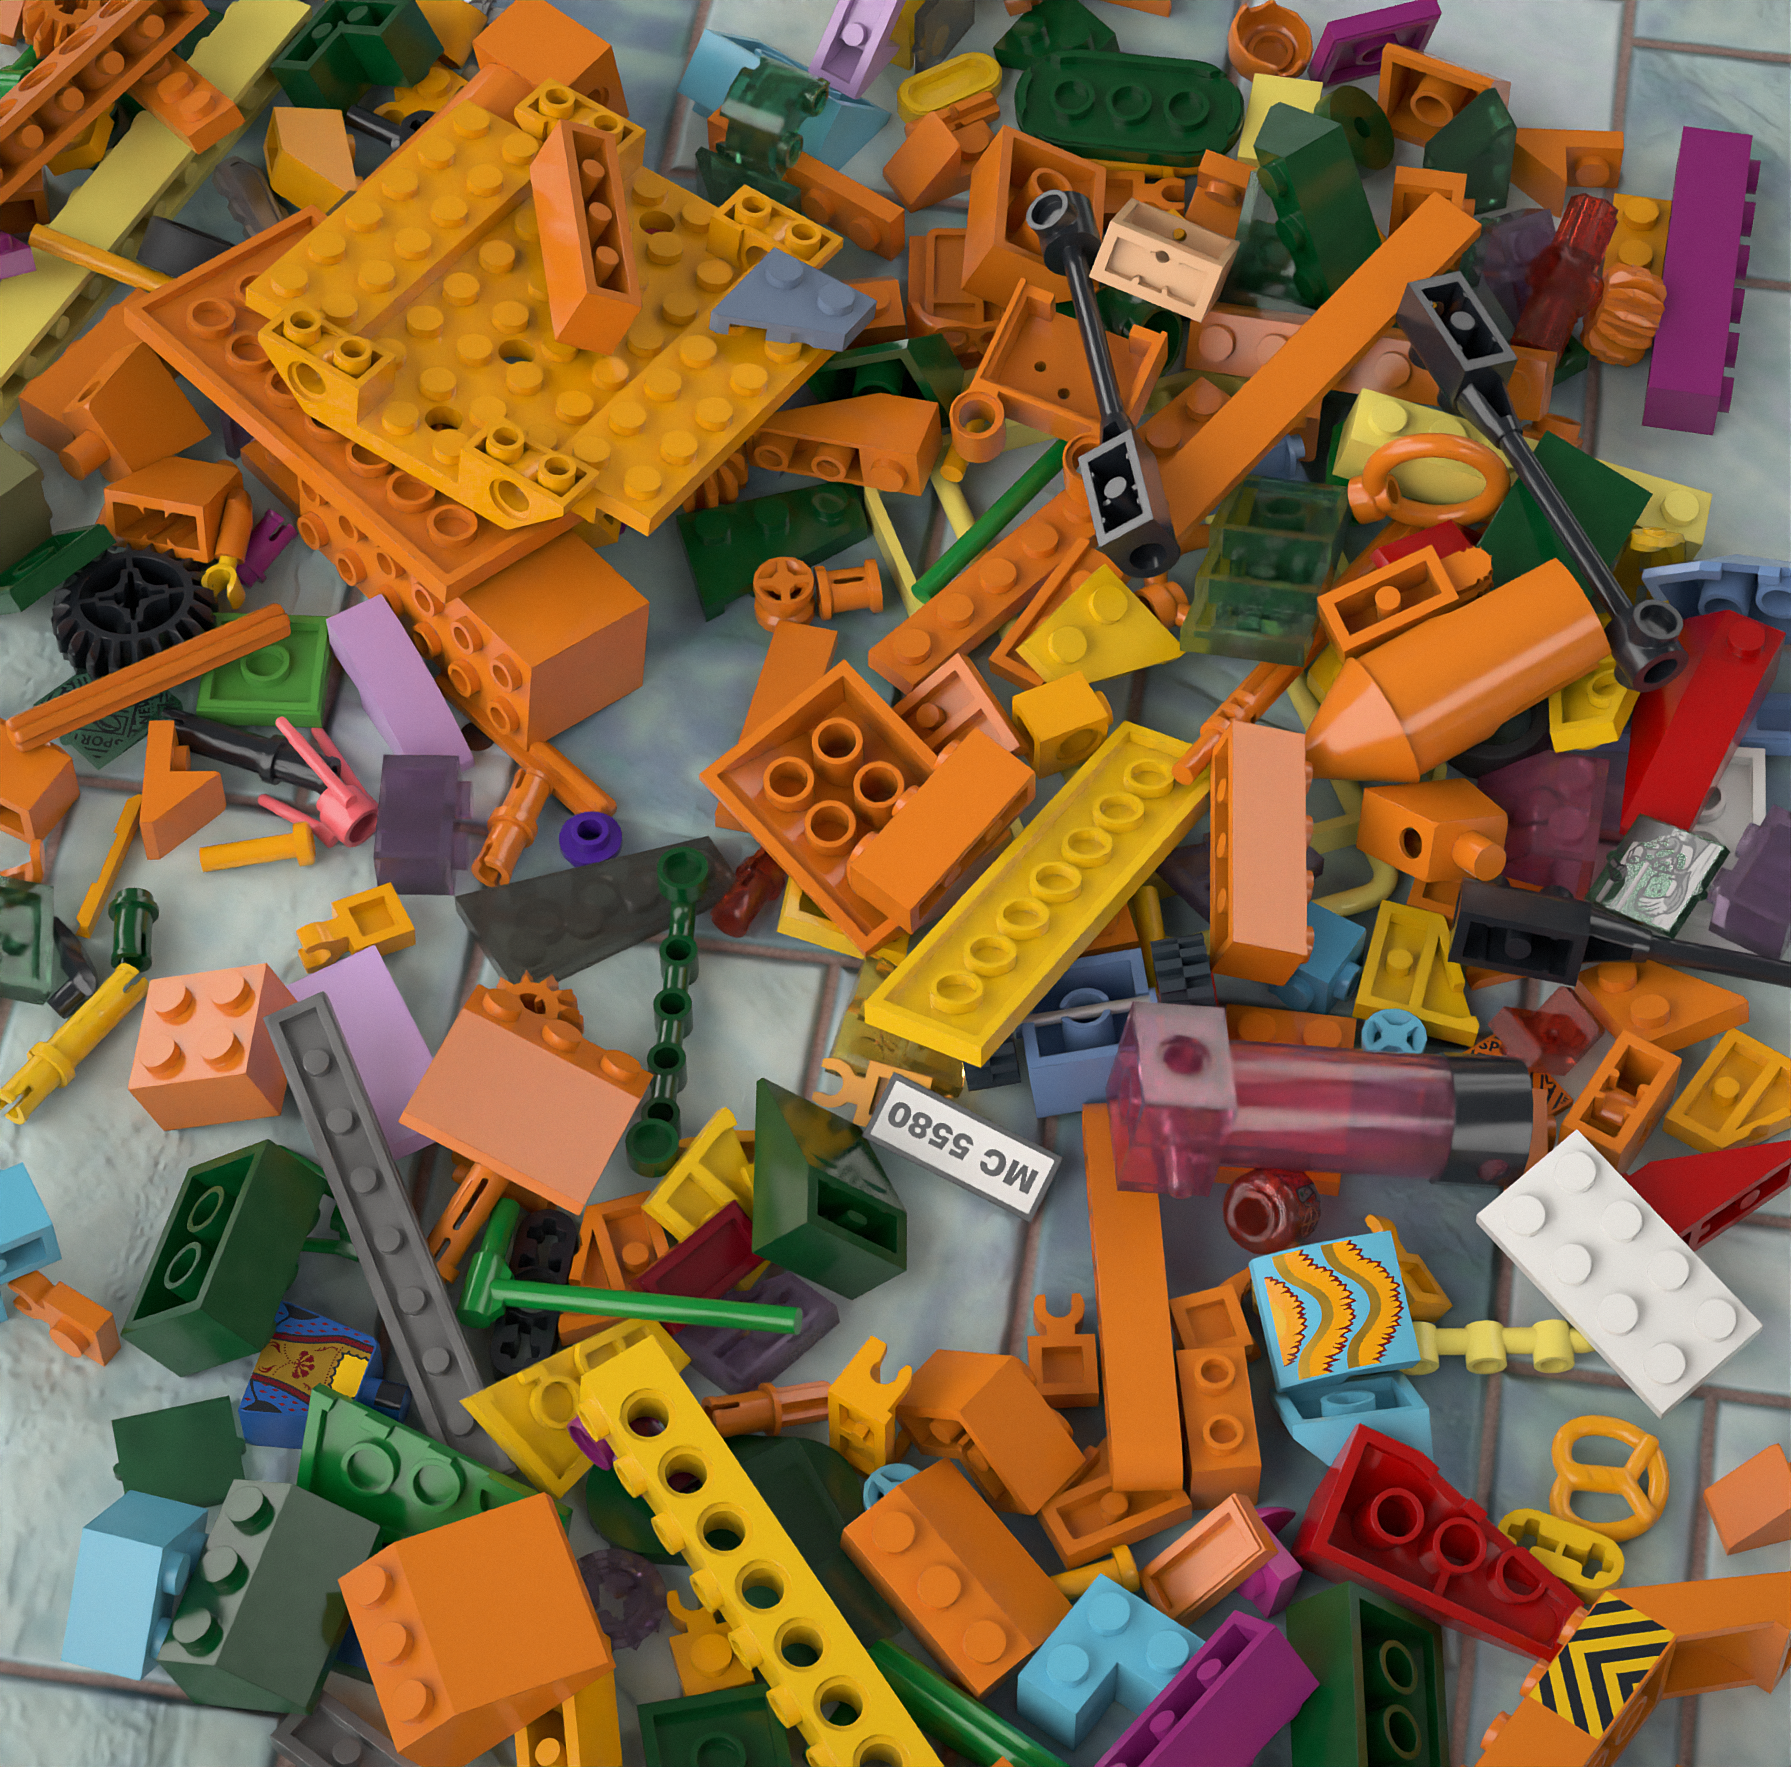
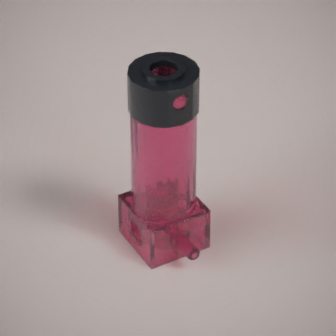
[1105,1001,1533,1199]

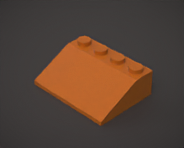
[699,659,1012,958]

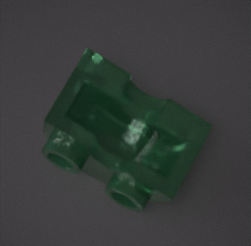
[716,55,830,184]

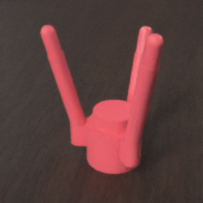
[257,717,383,848]

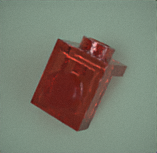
[1487,986,1605,1076]

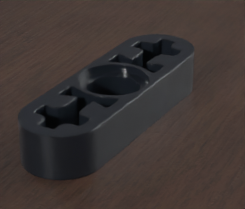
[490,1209,579,1382]

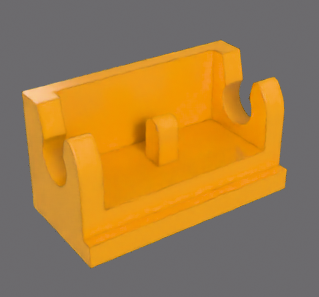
[828,1335,912,1480]

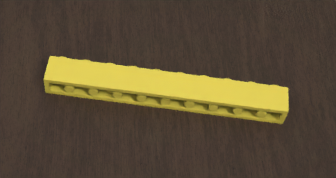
[0,0,313,427]

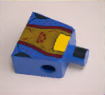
[238,1301,412,1450]

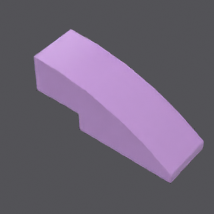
[326,594,475,792]

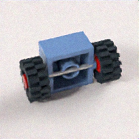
[963,933,1222,1118]

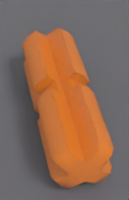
[904,91,1001,138]

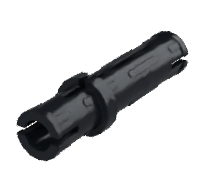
[158,705,341,795]

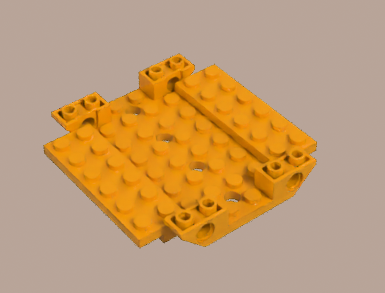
[245,77,844,537]

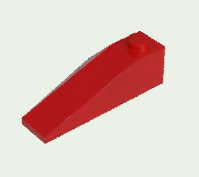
[1619,609,1786,857]
[1289,1423,1585,1663]

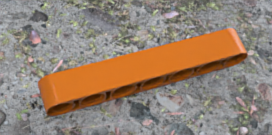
[1082,1101,1183,1492]

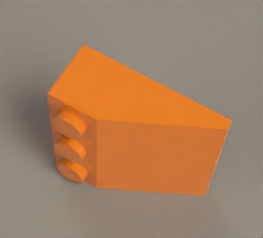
[398,983,654,1216]
[338,1492,616,1767]

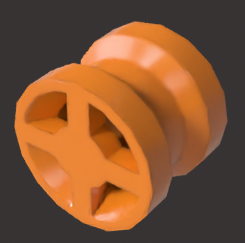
[753,557,815,633]

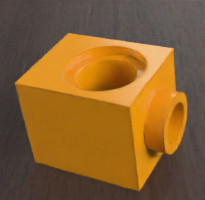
[1012,671,1113,780]

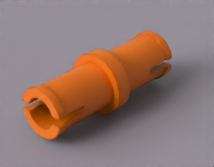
[471,768,554,888]

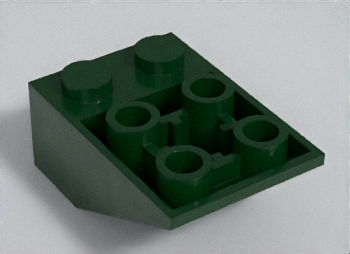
[752,1078,907,1300]

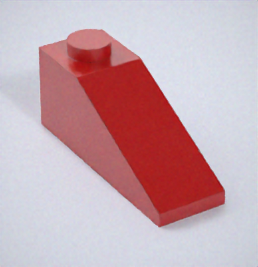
[1620,1140,1791,1252]

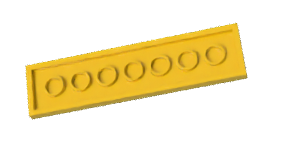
[865,720,1210,1068]

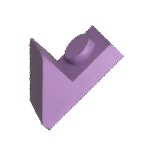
[806,0,906,100]

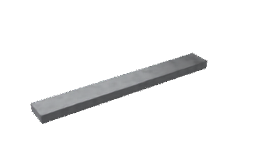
[263,991,522,1479]

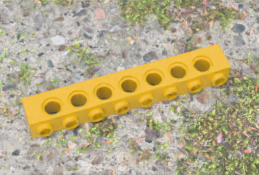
[576,1335,944,1767]

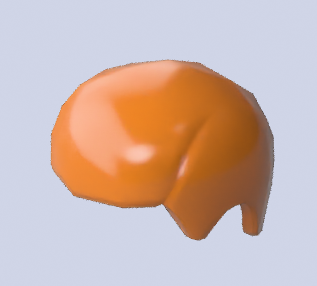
[1227,0,1314,83]

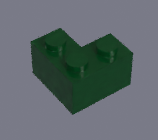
[269,0,444,119]

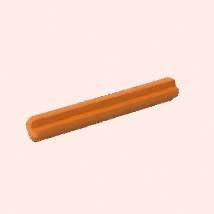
[434,668,617,817]

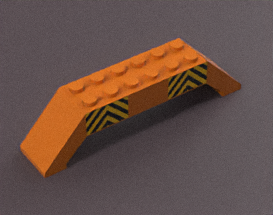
[1460,1571,1791,1767]

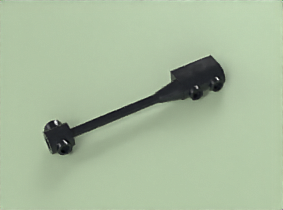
[1026,190,1181,578]
[1396,271,1689,693]
[1448,874,1791,988]

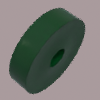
[1313,85,1395,179]

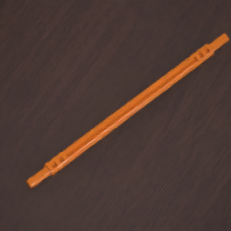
[1172,419,1524,785]

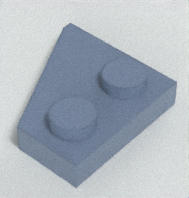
[709,247,877,352]

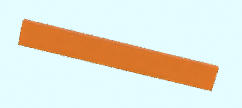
[1159,191,1482,545]

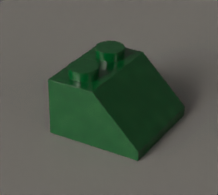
[806,333,965,428]

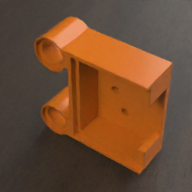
[949,277,1168,506]

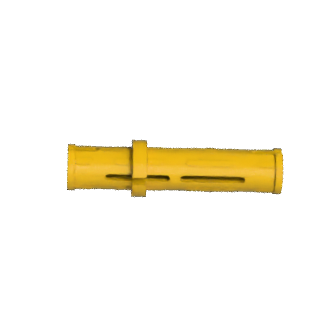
[0,963,149,1125]

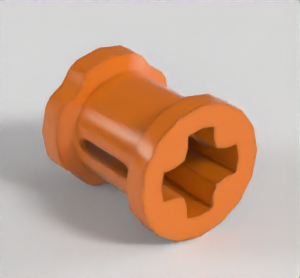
[813,558,883,621]

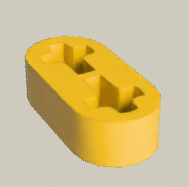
[1498,1508,1625,1605]

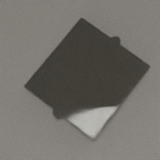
[911,0,975,75]

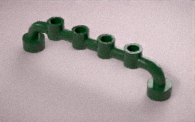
[625,847,709,1178]

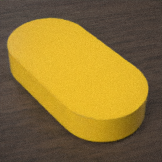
[897,52,1002,124]

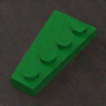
[296,1383,573,1544]

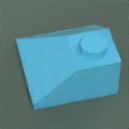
[1269,1372,1434,1467]

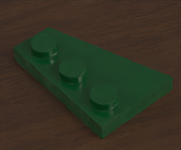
[676,481,867,623]

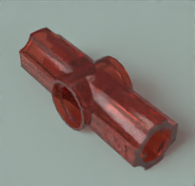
[1510,193,1619,368]

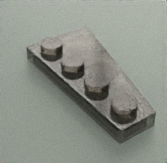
[454,836,740,984]

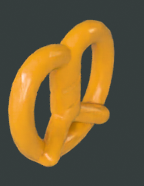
[1549,1415,1670,1543]

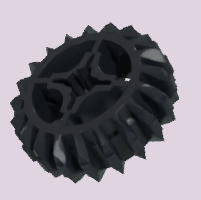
[51,542,220,681]

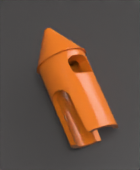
[1305,558,1612,783]

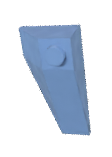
[1641,554,1791,645]

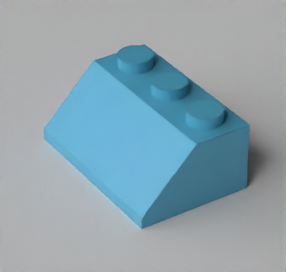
[677,29,892,171]

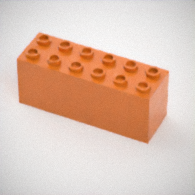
[297,476,650,752]

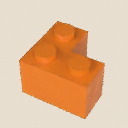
[895,1349,1086,1516]

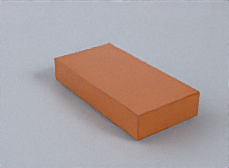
[1138,1493,1279,1629]

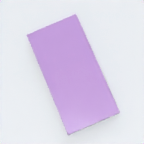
[286,944,436,1161]

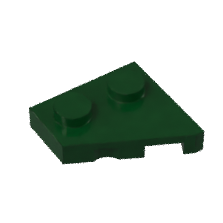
[993,0,1120,71]

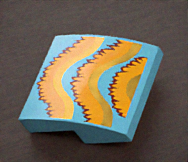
[1248,1231,1421,1393]

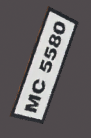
[862,1072,1063,1223]

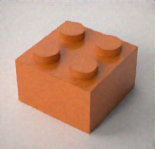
[128,963,298,1131]

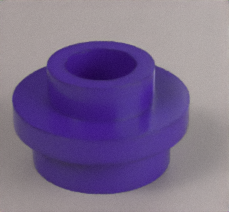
[559,812,623,872]

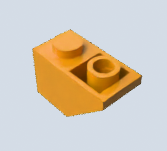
[263,107,363,214]

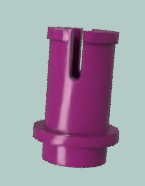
[236,509,298,589]

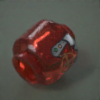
[1222,1163,1321,1255]

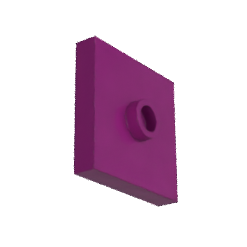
[1307,0,1442,88]

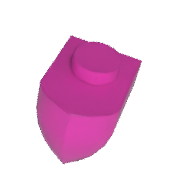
[1235,1507,1303,1619]

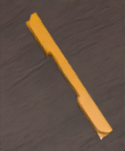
[76,794,142,939]

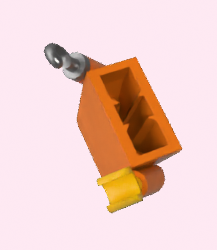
[77,456,253,609]

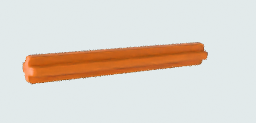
[5,603,291,753]

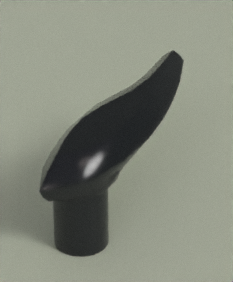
[46,916,99,1019]

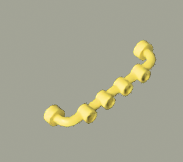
[1251,1282,1596,1376]

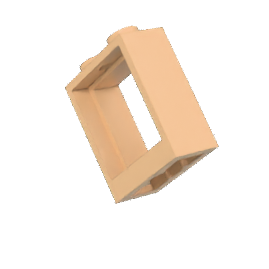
[1089,198,1241,323]

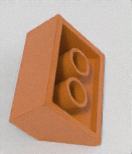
[961,125,1107,308]
[839,1457,1073,1702]

